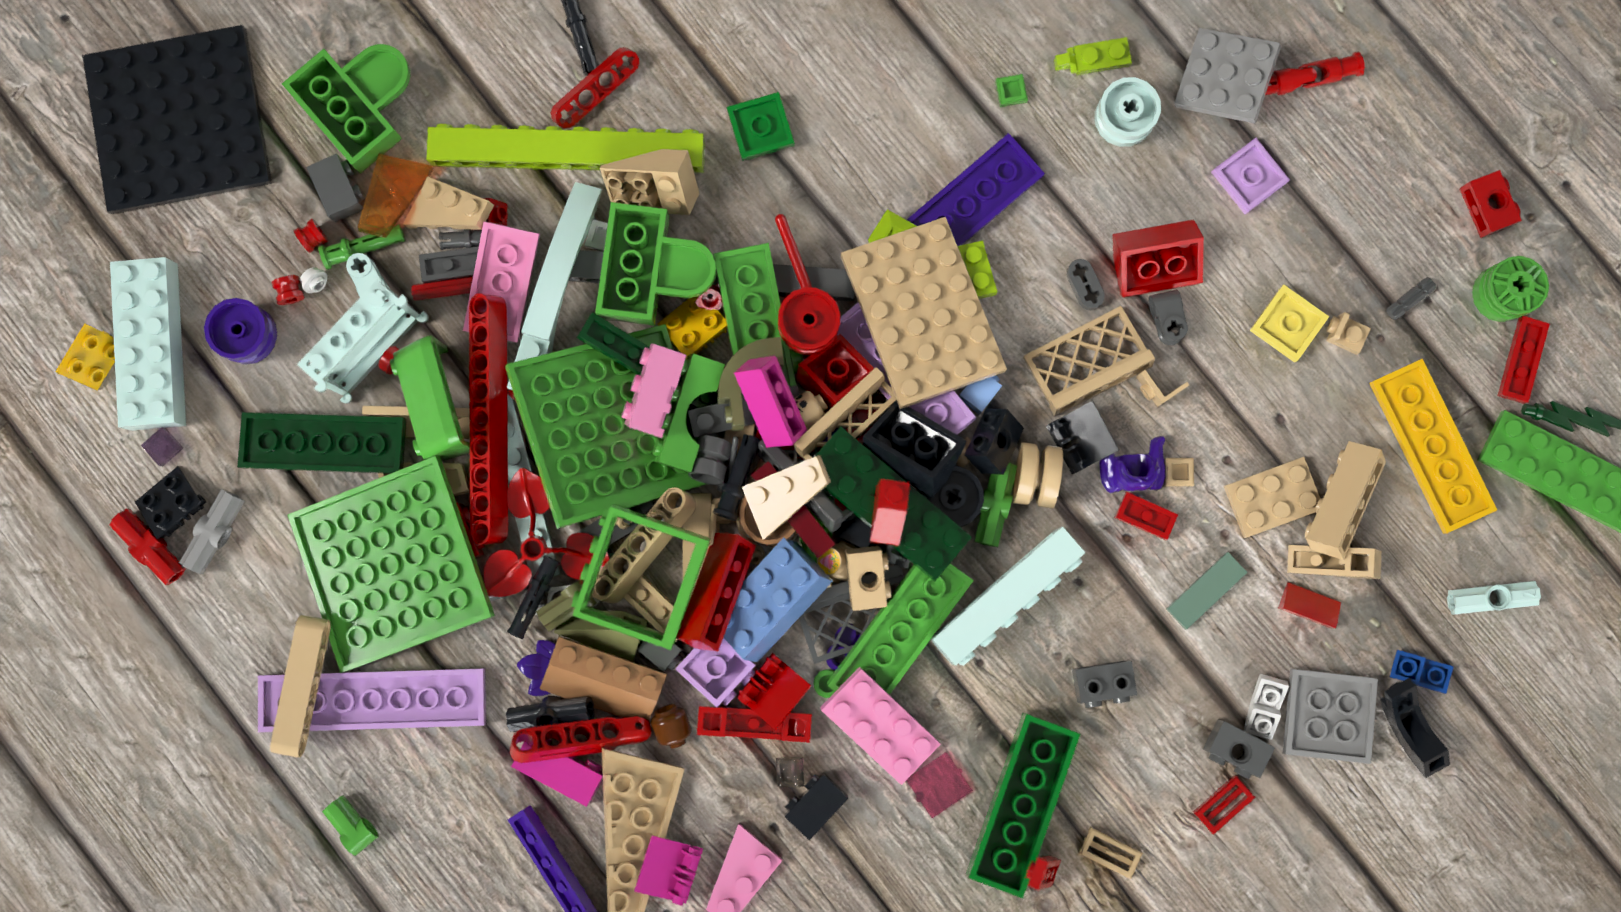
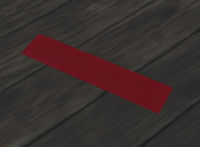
[751,461,835,558]

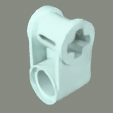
[346,253,390,301]

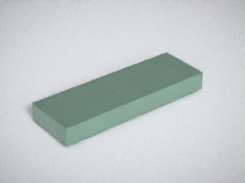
[1166,552,1248,630]

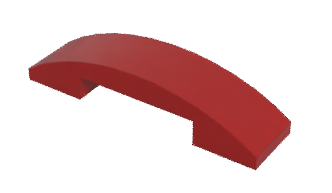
[697,706,812,743]

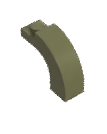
[717,337,784,431]

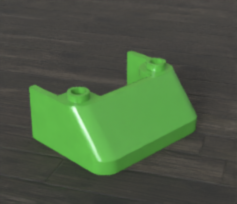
[390,335,470,461]

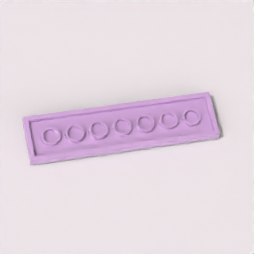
[258,668,486,732]

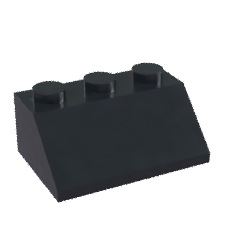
[863,400,966,498]

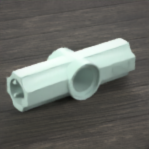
[1447,581,1541,615]

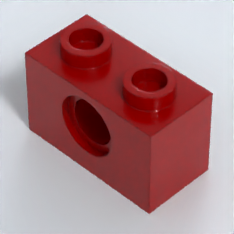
[1459,170,1522,238]

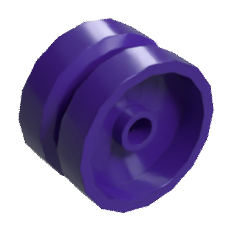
[204,298,278,365]

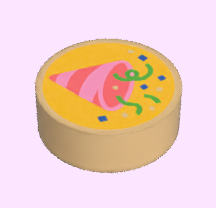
[817,547,846,576]

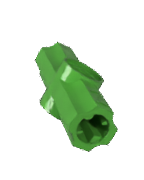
[974,463,1017,547]

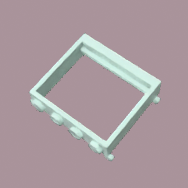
[297,280,428,404]

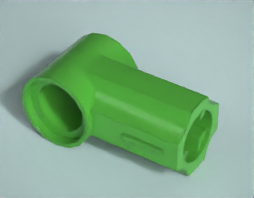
[322,795,379,856]

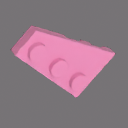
[706,823,782,912]

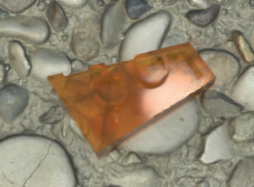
[357,154,434,238]

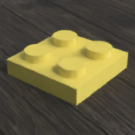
[1249,285,1329,363]

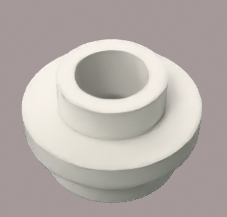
[300,267,328,293]

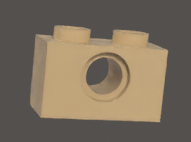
[845,546,891,611]

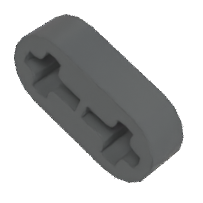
[1066,259,1105,311]

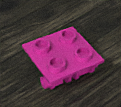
[634,835,703,906]

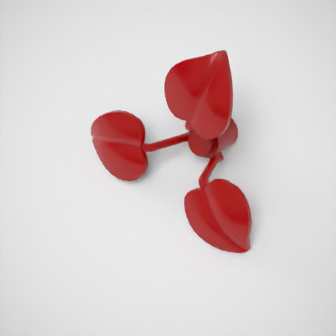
[484,468,610,597]

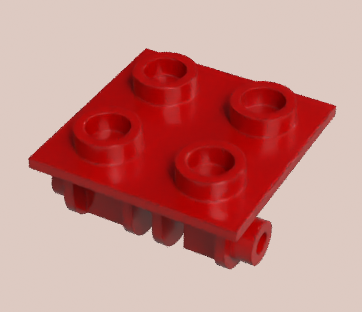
[737,653,811,730]

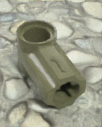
[536,580,597,632]

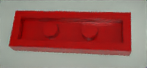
[1497,316,1550,404]
[1026,856,1061,890]

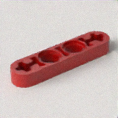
[551,47,639,129]

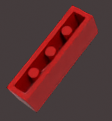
[676,533,756,652]

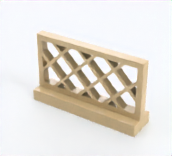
[1023,306,1155,417]

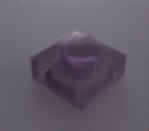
[141,427,183,467]

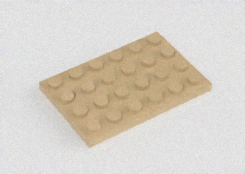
[841,217,1007,409]

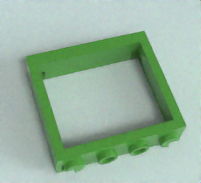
[571,504,711,650]

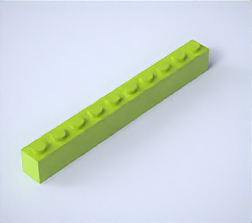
[426,124,705,173]

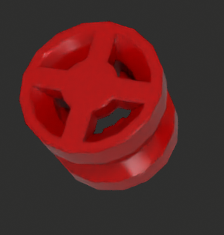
[294,218,328,253]
[271,275,305,305]

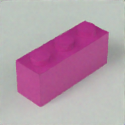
[734,355,807,448]
[511,738,603,807]

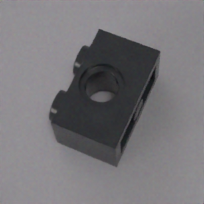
[965,408,1024,475]

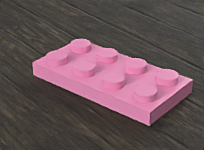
[463,221,540,343]
[820,667,941,785]

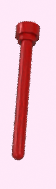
[775,214,814,320]

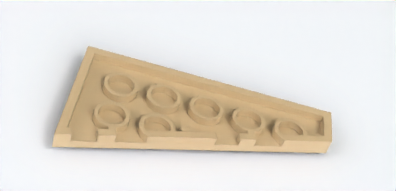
[602,748,684,912]

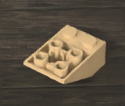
[600,149,699,215]

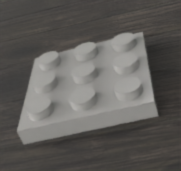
[1174,28,1281,124]
[1283,669,1378,764]

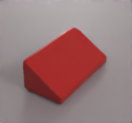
[1278,582,1341,629]

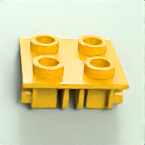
[657,296,727,359]
[55,323,115,391]

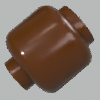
[651,704,692,749]

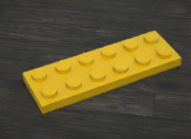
[1369,359,1497,534]

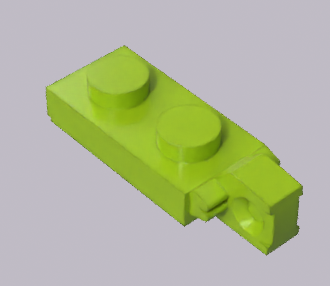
[1053,37,1132,75]

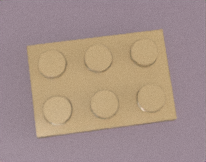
[1224,457,1320,538]

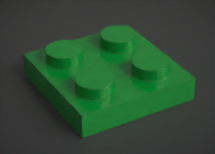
[726,92,795,161]

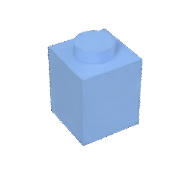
[959,375,1002,415]

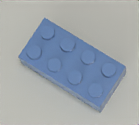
[723,538,833,662]

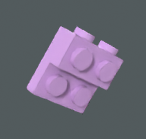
[676,638,756,707]

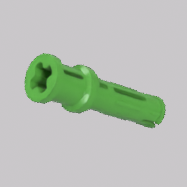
[318,224,405,270]

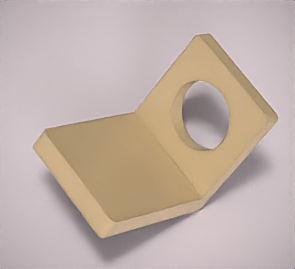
[1136,370,1189,407]

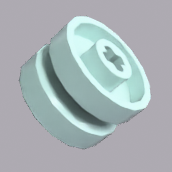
[1095,77,1161,147]

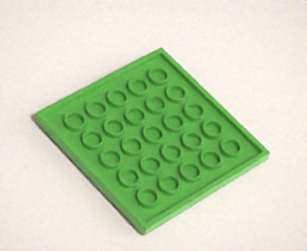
[505,324,708,529]
[288,456,495,673]

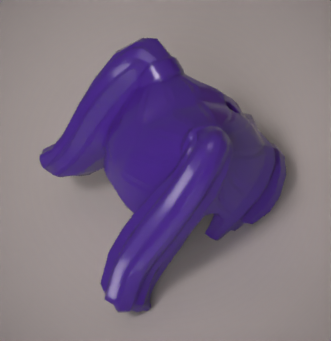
[1100,436,1165,493]

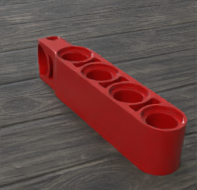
[510,716,652,763]

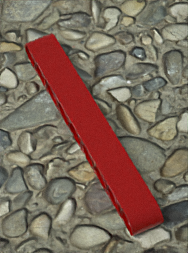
[469,293,508,545]

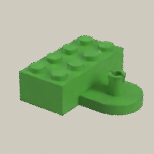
[282,44,410,174]
[595,202,716,326]

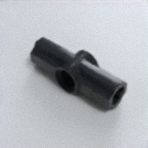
[506,695,595,732]

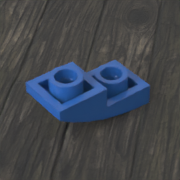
[1389,650,1454,694]

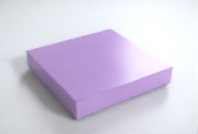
[1211,138,1290,214]

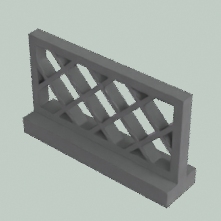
[758,440,853,533]
[799,565,904,664]

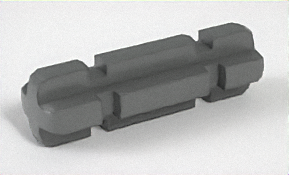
[1386,277,1436,320]

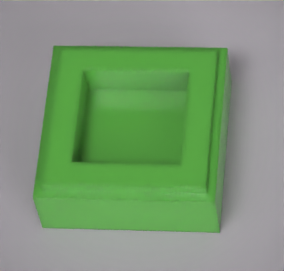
[995,74,1028,107]

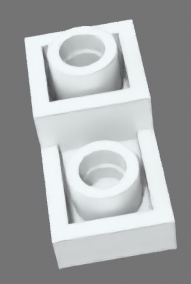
[1244,674,1289,740]

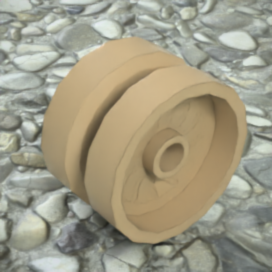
[1013,442,1063,509]

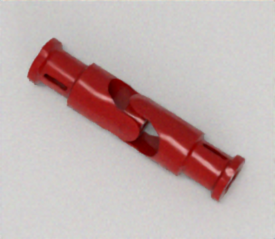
[1265,51,1365,96]

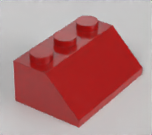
[1112,219,1204,298]

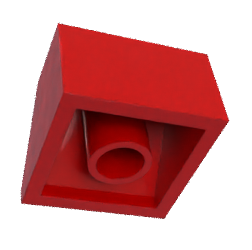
[796,334,874,412]

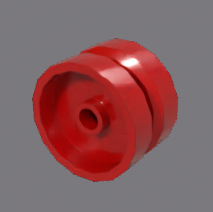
[778,287,840,355]

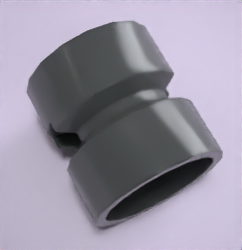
[688,435,732,485]

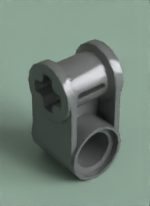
[1149,289,1188,346]

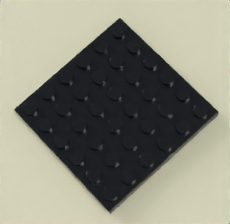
[82,25,272,215]

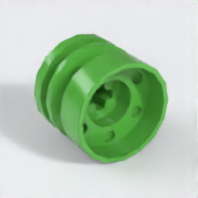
[1472,256,1549,322]

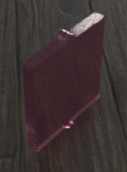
[906,752,973,818]

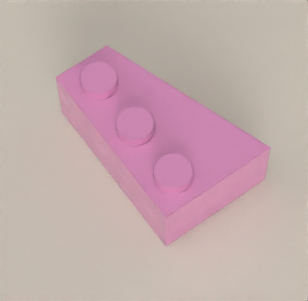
[622,344,686,438]

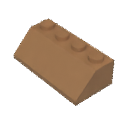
[540,635,667,724]

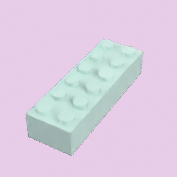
[110,257,186,431]
[930,527,1085,666]

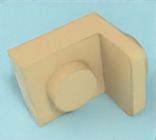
[1326,312,1371,355]

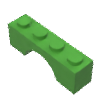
[653,353,725,472]

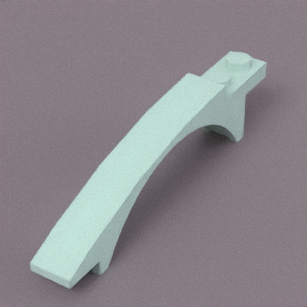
[507,182,602,390]

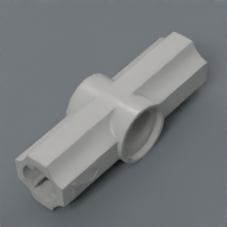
[179,489,245,574]

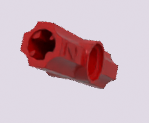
[109,508,186,585]

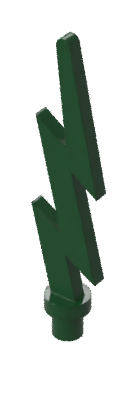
[1521,401,1621,437]

